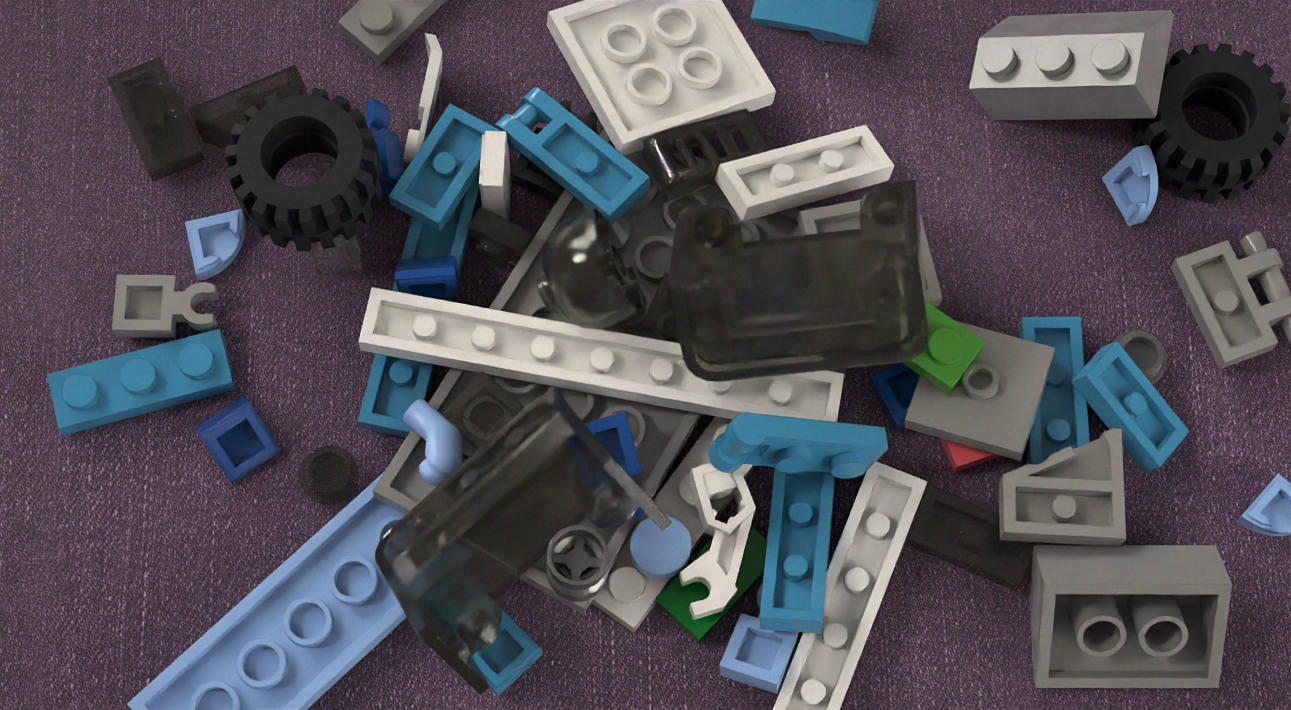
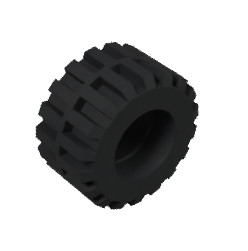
[1132,43,1291,202]
[225,87,384,252]

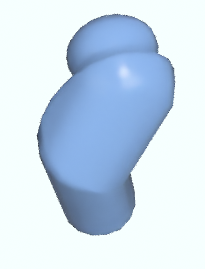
[402,398,463,487]

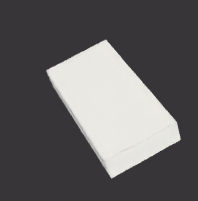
[479,131,512,231]

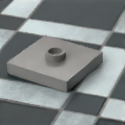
[905,320,1055,461]

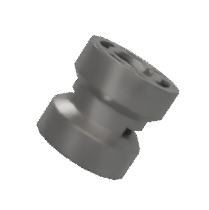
[547,525,609,602]

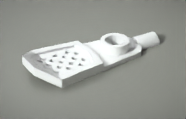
[403,33,442,164]

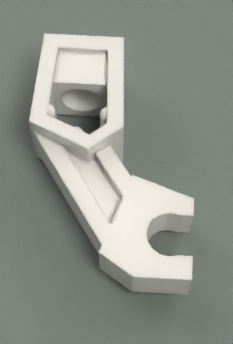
[679,463,756,620]

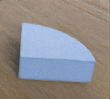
[1102,145,1158,226]
[185,209,246,281]
[1237,473,1291,536]

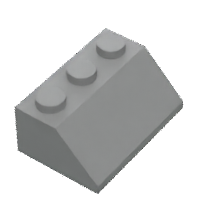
[969,10,1174,120]
[1029,545,1232,688]

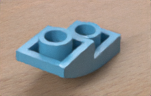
[750,0,879,46]

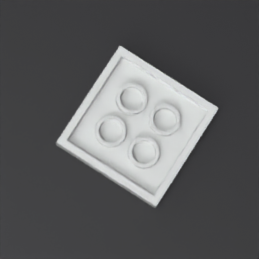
[546,0,776,156]

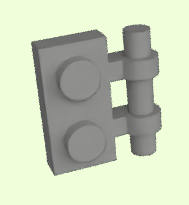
[1170,231,1291,370]

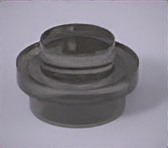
[299,445,360,505]

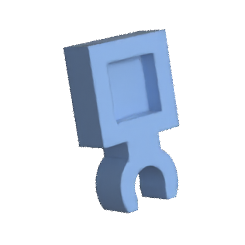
[719,583,799,695]

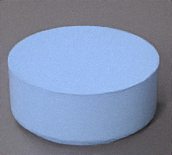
[630,515,691,579]

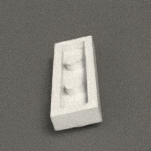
[715,125,894,222]

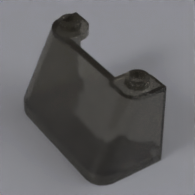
[668,180,929,382]

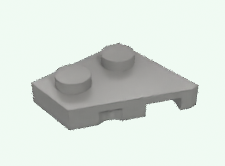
[999,428,1126,547]

